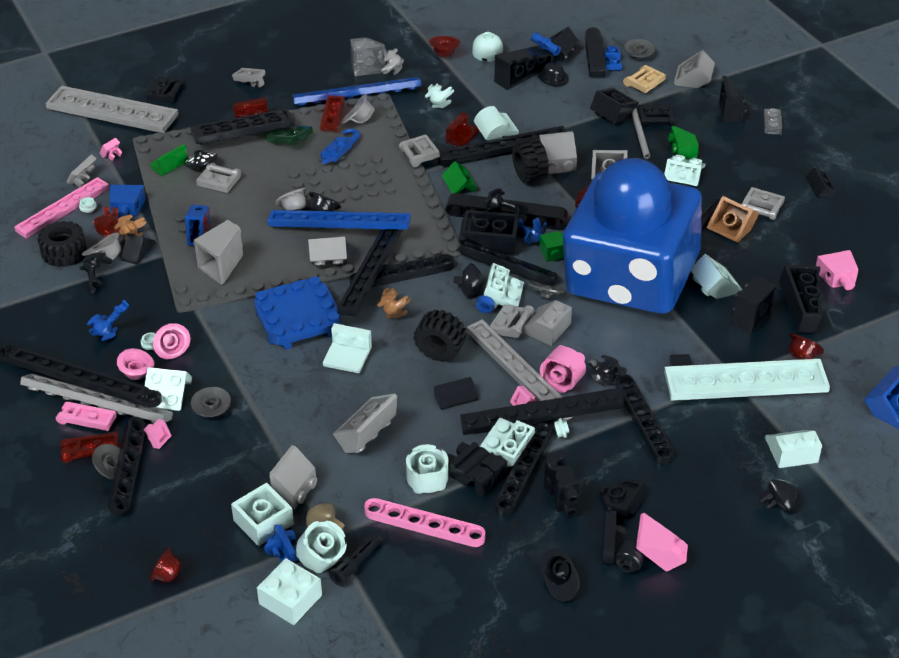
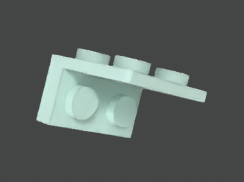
[665,155,706,186]
[323,323,372,373]
[145,367,192,411]

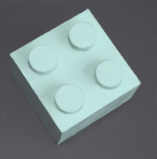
[231,483,294,546]
[257,558,322,625]

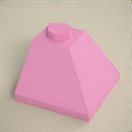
[636,513,688,572]

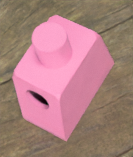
[816,250,858,290]

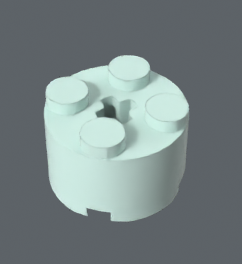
[406,444,448,494]
[295,521,346,573]

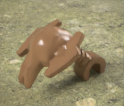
[114,215,146,242]
[377,288,411,319]

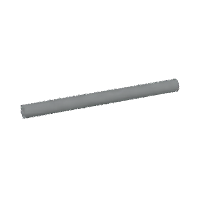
[631,108,650,159]

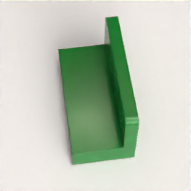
[150,144,188,176]
[442,161,478,194]

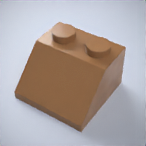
[706,196,759,243]

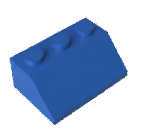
[864,366,899,429]

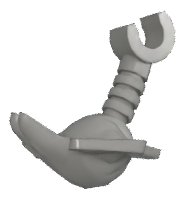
[378,49,404,75]

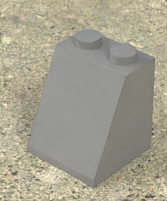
[194,220,243,285]

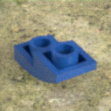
[604,46,622,70]

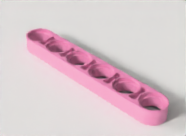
[364,498,485,547]

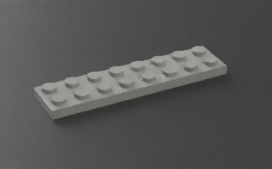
[45,86,178,133]

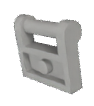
[399,135,440,167]
[196,162,241,193]
[742,187,785,221]
[490,305,535,338]

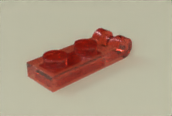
[320,95,344,132]
[60,432,119,462]

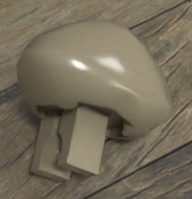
[306,502,345,529]

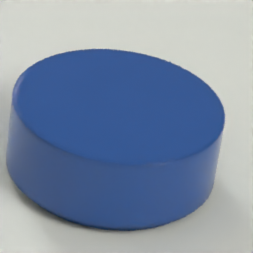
[475,296,495,313]

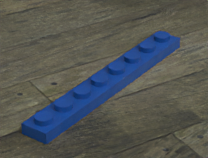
[292,77,421,106]
[267,210,411,230]

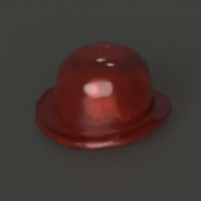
[429,36,461,57]
[789,333,824,360]
[149,547,181,583]

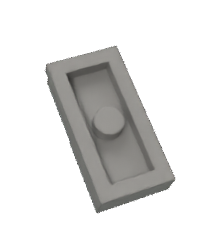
[232,68,266,88]
[66,154,97,187]

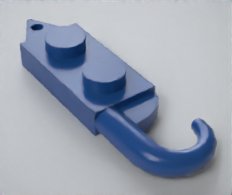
[320,129,360,164]

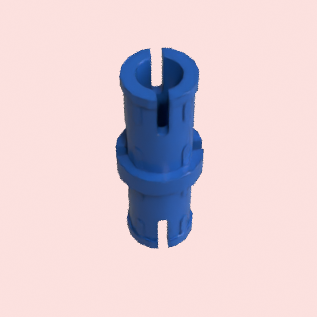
[531,32,561,56]

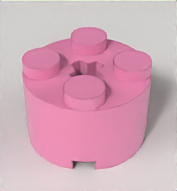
[540,345,586,393]

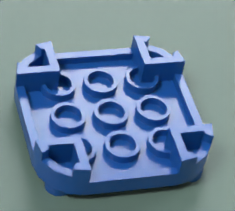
[254,277,341,349]

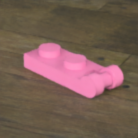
[56,402,117,431]

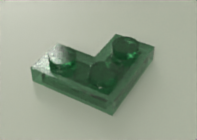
[266,126,313,145]

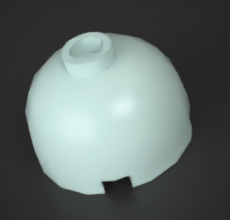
[473,32,503,62]

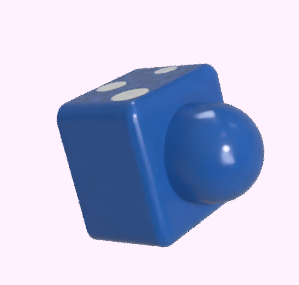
[563,158,702,313]

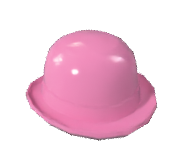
[153,324,191,360]
[117,348,154,380]

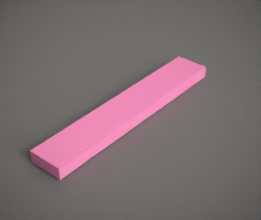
[14,177,110,239]

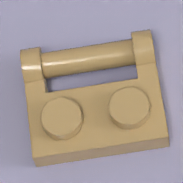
[623,65,666,93]

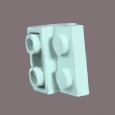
[474,106,519,141]
[484,263,524,309]
[480,418,535,467]

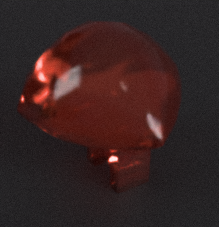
[93,206,120,236]

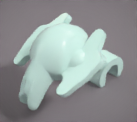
[425,83,454,108]

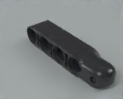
[585,27,606,77]

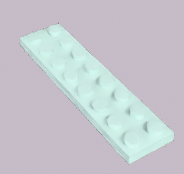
[664,359,830,401]

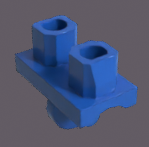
[264,525,299,562]

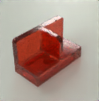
[446,112,479,146]

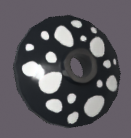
[184,149,218,167]

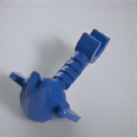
[519,218,547,246]
[87,299,130,341]

